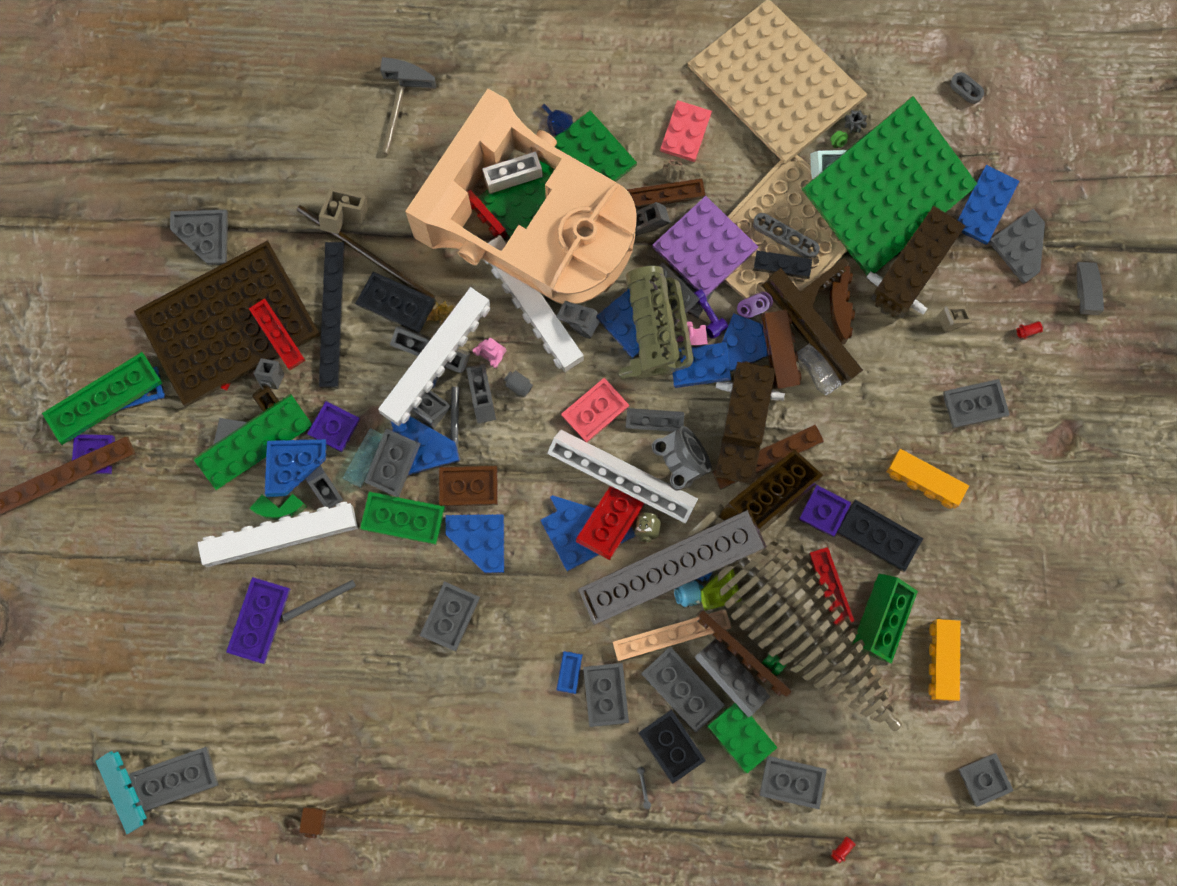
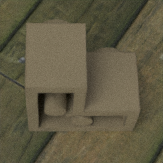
[319,188,368,234]

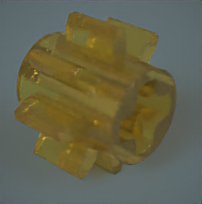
[432,301,454,326]

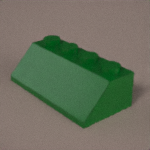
[852,573,918,664]

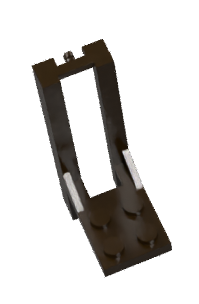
[762,258,863,386]

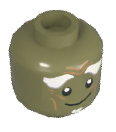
[634,513,661,543]

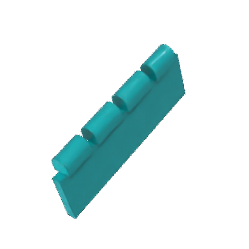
[96,751,147,834]

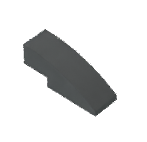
[381,57,437,89]
[1077,262,1104,315]

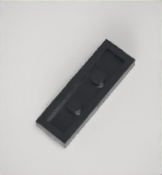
[753,250,812,279]

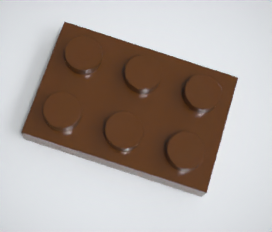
[439,466,498,506]

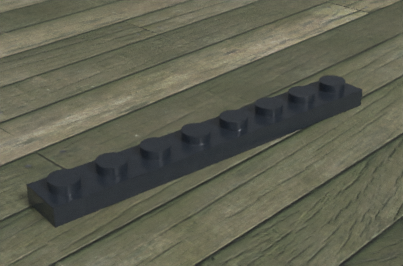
[319,242,345,388]

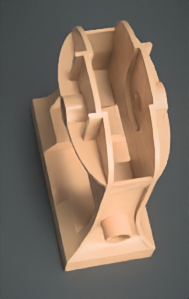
[405,89,636,304]

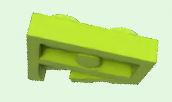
[701,566,742,611]

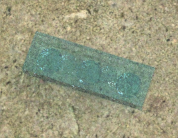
[343,428,383,488]

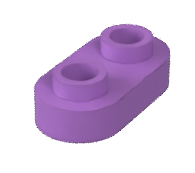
[737,292,773,318]

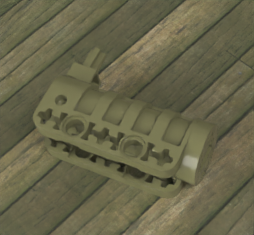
[618,266,693,380]

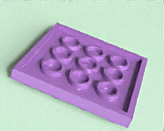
[652,196,758,297]

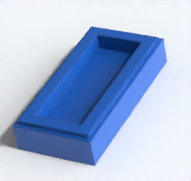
[556,651,583,694]

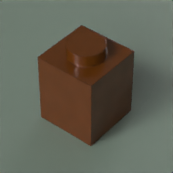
[299,807,326,838]

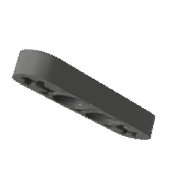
[753,213,820,259]

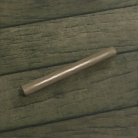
[381,86,405,156]

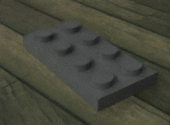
[695,638,770,717]
[641,647,725,733]
[129,747,219,812]

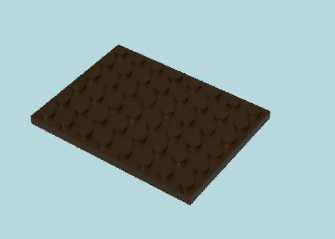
[134,240,320,407]

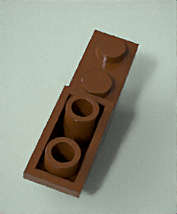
[829,266,855,344]

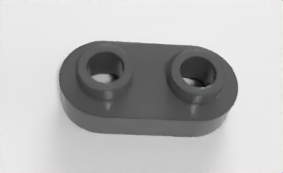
[950,72,984,104]

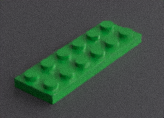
[42,352,162,445]
[193,394,313,490]

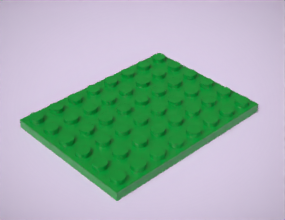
[801,96,977,276]

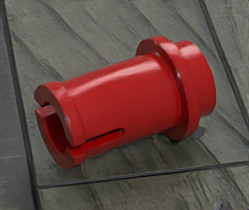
[1016,321,1043,339]
[831,837,856,864]

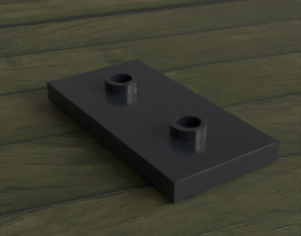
[355,272,437,334]
[836,499,924,572]

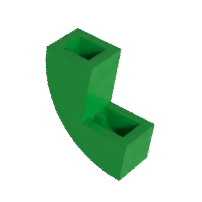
[249,494,308,520]

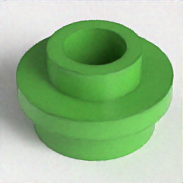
[830,131,848,148]

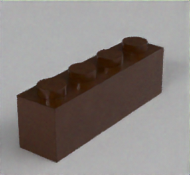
[761,309,802,389]

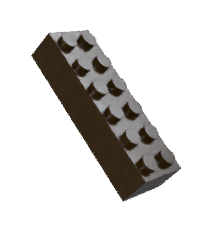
[719,449,823,533]

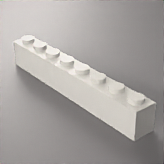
[484,235,584,372]
[378,287,490,426]
[547,430,698,524]
[197,502,358,567]

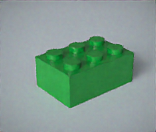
[706,703,778,774]

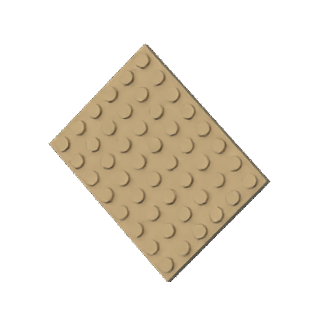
[688,0,867,164]
[724,155,848,314]

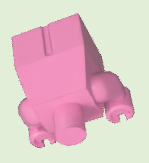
[677,322,708,346]
[473,337,506,368]

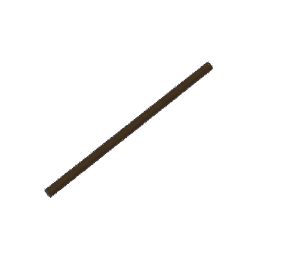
[297,205,435,299]

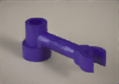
[694,289,728,339]

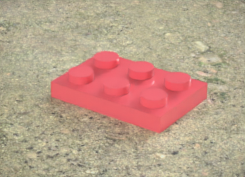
[660,100,712,162]
[561,378,629,443]

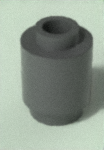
[504,370,533,397]

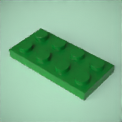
[360,492,445,545]

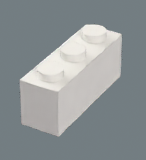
[482,152,542,194]

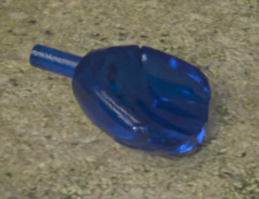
[541,104,573,136]

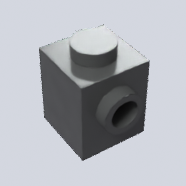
[254,358,284,390]

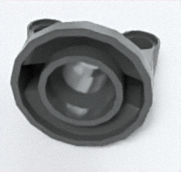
[652,426,712,489]

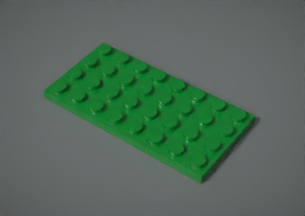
[478,110,637,238]

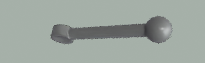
[637,767,651,809]

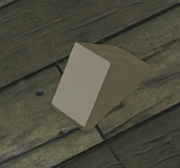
[938,306,972,332]

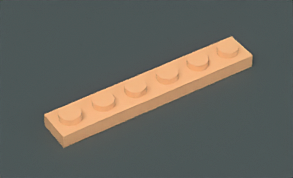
[612,609,731,661]

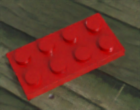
[576,486,645,560]

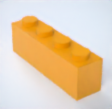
[886,449,969,509]
[928,619,961,702]

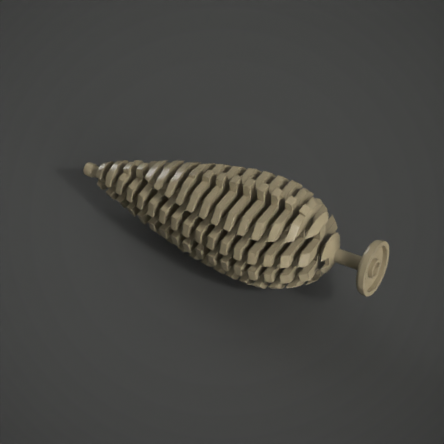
[687,504,902,731]

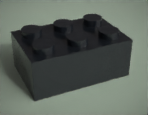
[638,710,706,784]

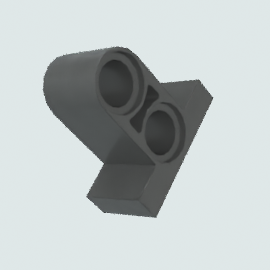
[557,301,599,339]

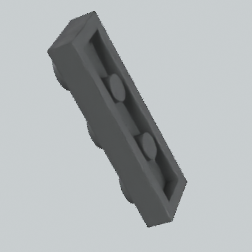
[626,408,684,432]

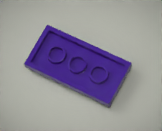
[226,577,291,664]

